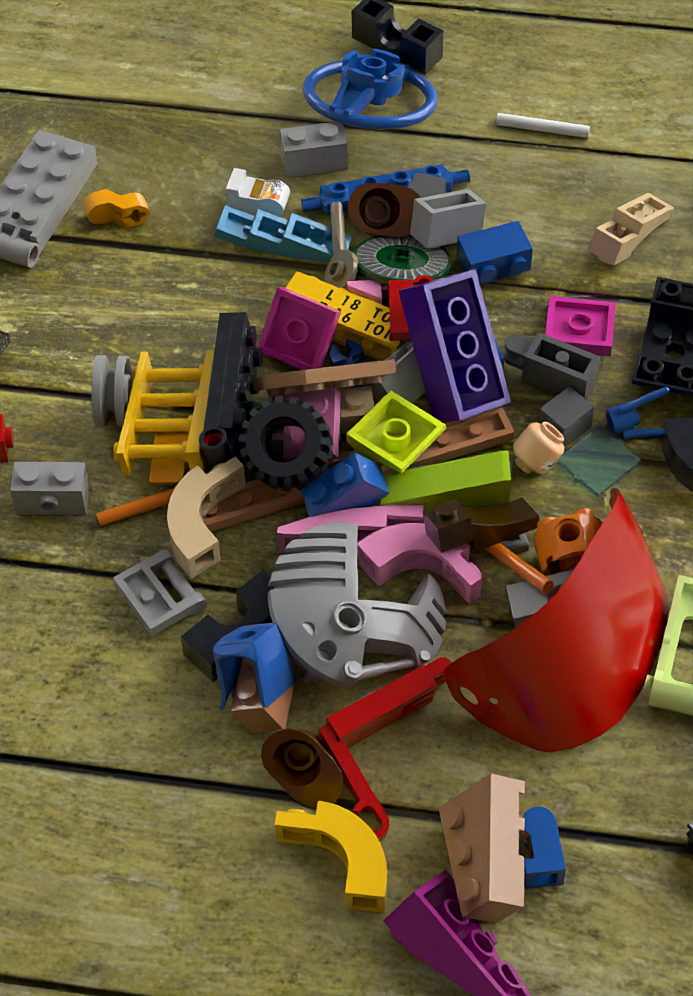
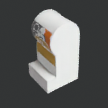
[226,168,290,217]

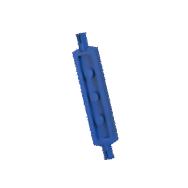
[301,164,471,215]

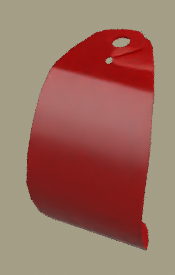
[444,488,669,752]

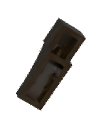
[423,497,540,553]

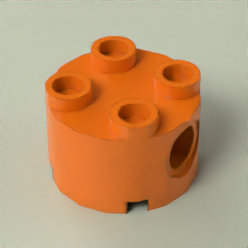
[534,508,602,576]

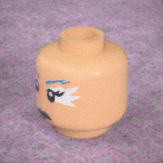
[513,422,565,474]

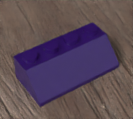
[398,269,511,423]

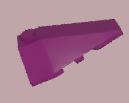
[383,870,531,996]

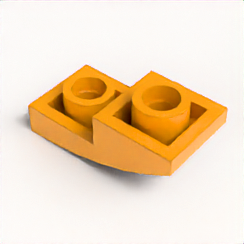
[149,432,189,485]

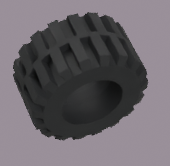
[239,396,334,491]

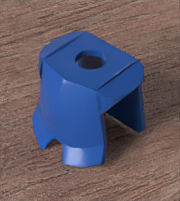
[213,623,297,710]

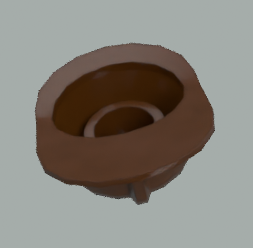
[347,182,421,237]
[261,728,343,809]

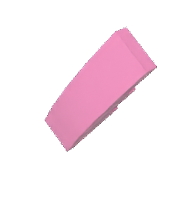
[277,505,424,553]

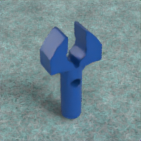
[329,339,364,387]

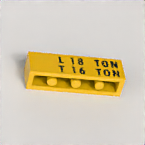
[285,271,408,361]

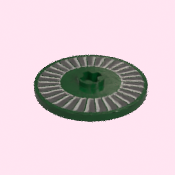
[354,235,451,285]

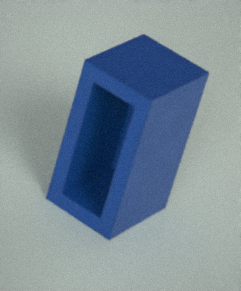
[456,220,533,283]
[301,452,390,517]

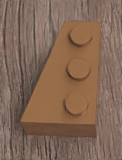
[438,773,525,923]

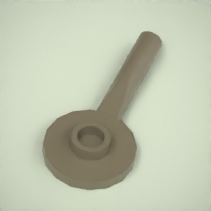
[324,202,359,290]

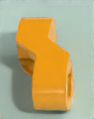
[83,189,150,228]

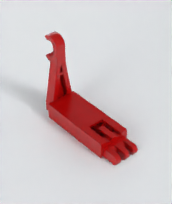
[318,657,451,841]

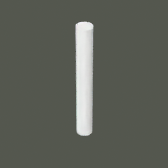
[496,113,590,138]

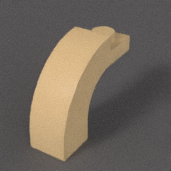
[167,456,246,579]

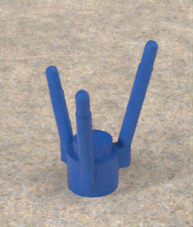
[605,387,670,440]

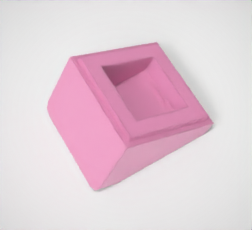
[347,280,382,305]

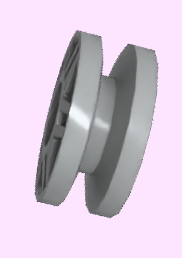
[91,355,132,427]

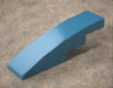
[214,205,352,262]

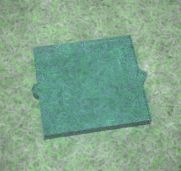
[556,426,641,498]

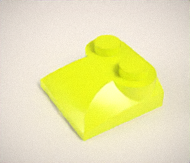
[346,391,446,473]

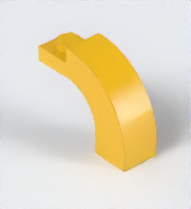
[274,801,387,913]

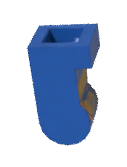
[520,806,566,889]

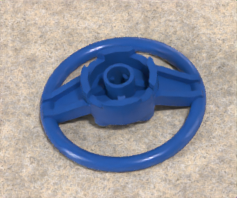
[302,49,438,130]

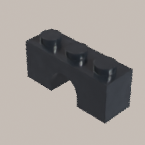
[351,0,444,75]
[181,570,274,682]

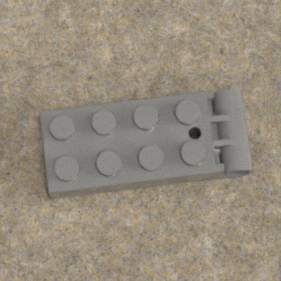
[0,130,98,268]

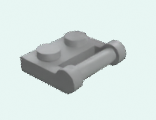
[113,550,208,636]

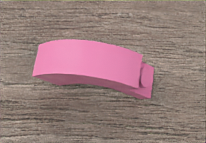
[357,523,482,604]

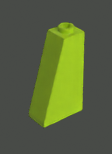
[373,451,511,523]

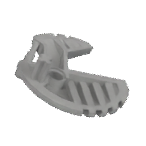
[268,522,446,688]

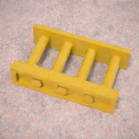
[113,350,214,477]

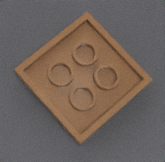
[252,359,396,396]

